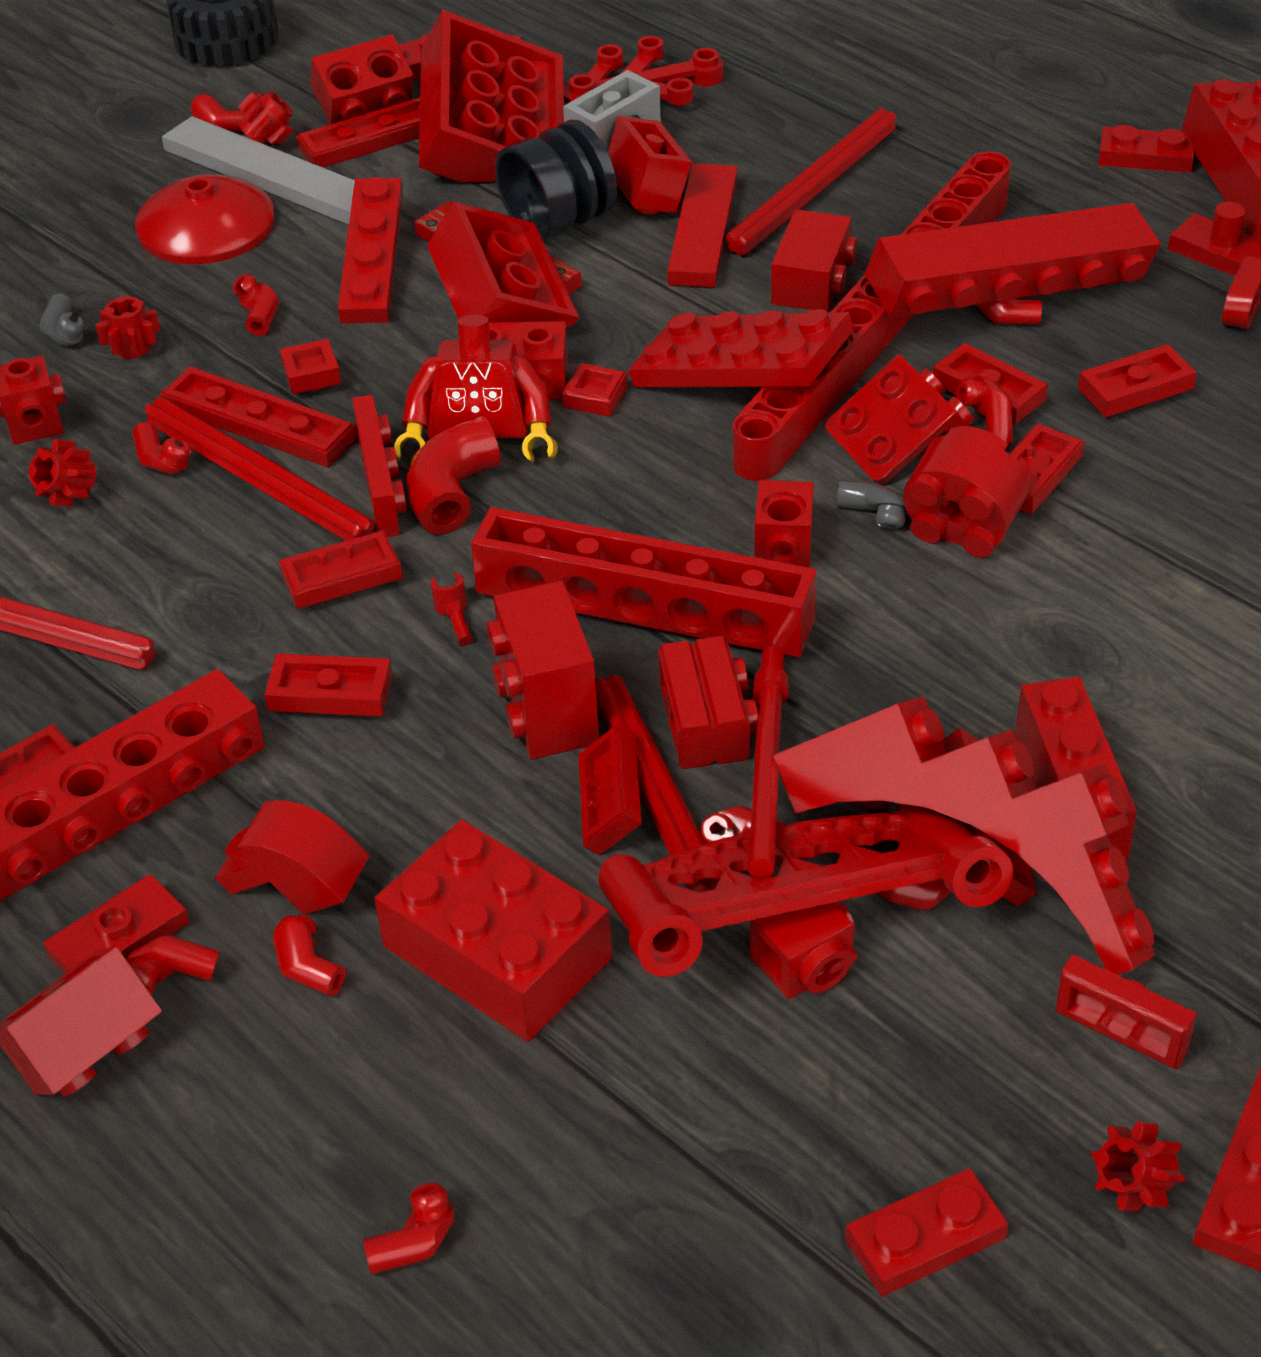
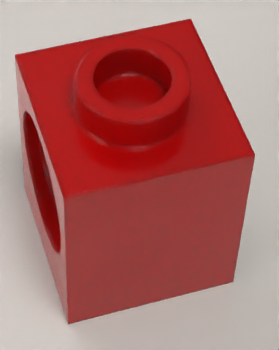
[754,480,814,567]

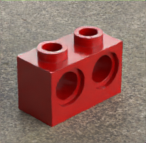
[310,34,414,124]

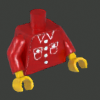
[394,315,558,462]

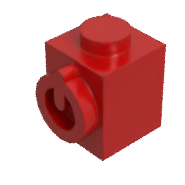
[750,901,858,1000]

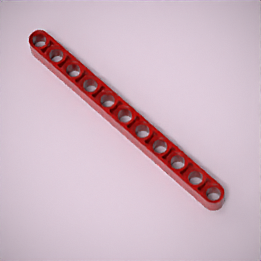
[733,152,1011,481]

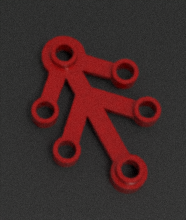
[563,36,723,105]

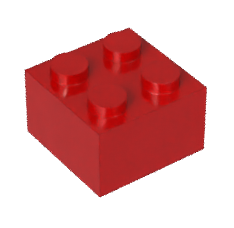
[487,581,599,760]

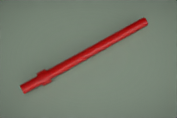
[748,646,789,879]

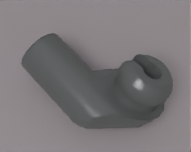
[39,294,85,347]
[837,480,907,529]

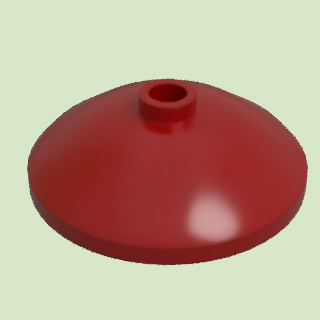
[135,174,275,265]

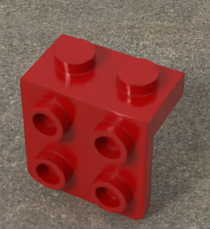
[825,354,975,485]

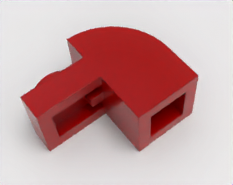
[215,800,370,915]

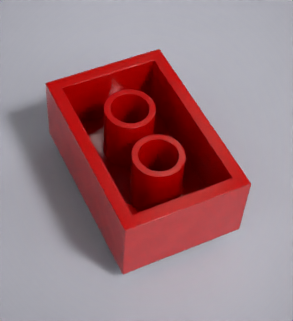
[374,819,612,1042]

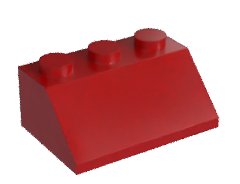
[427,201,579,328]

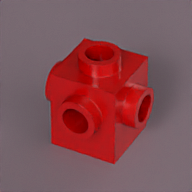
[0,355,67,445]

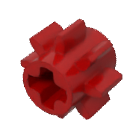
[238,90,294,145]
[95,296,160,359]
[29,439,96,507]
[1090,1121,1186,1212]

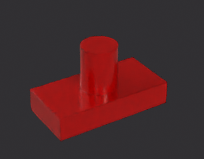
[1168,202,1261,276]

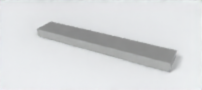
[162,116,355,225]

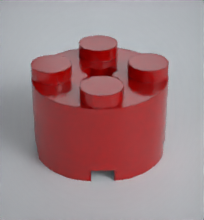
[903,426,1032,558]

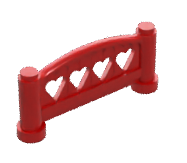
[598,803,1013,977]

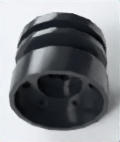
[495,119,617,241]

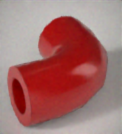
[405,416,500,535]

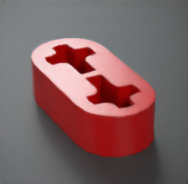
[1222,253,1261,330]

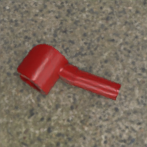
[430,573,472,646]

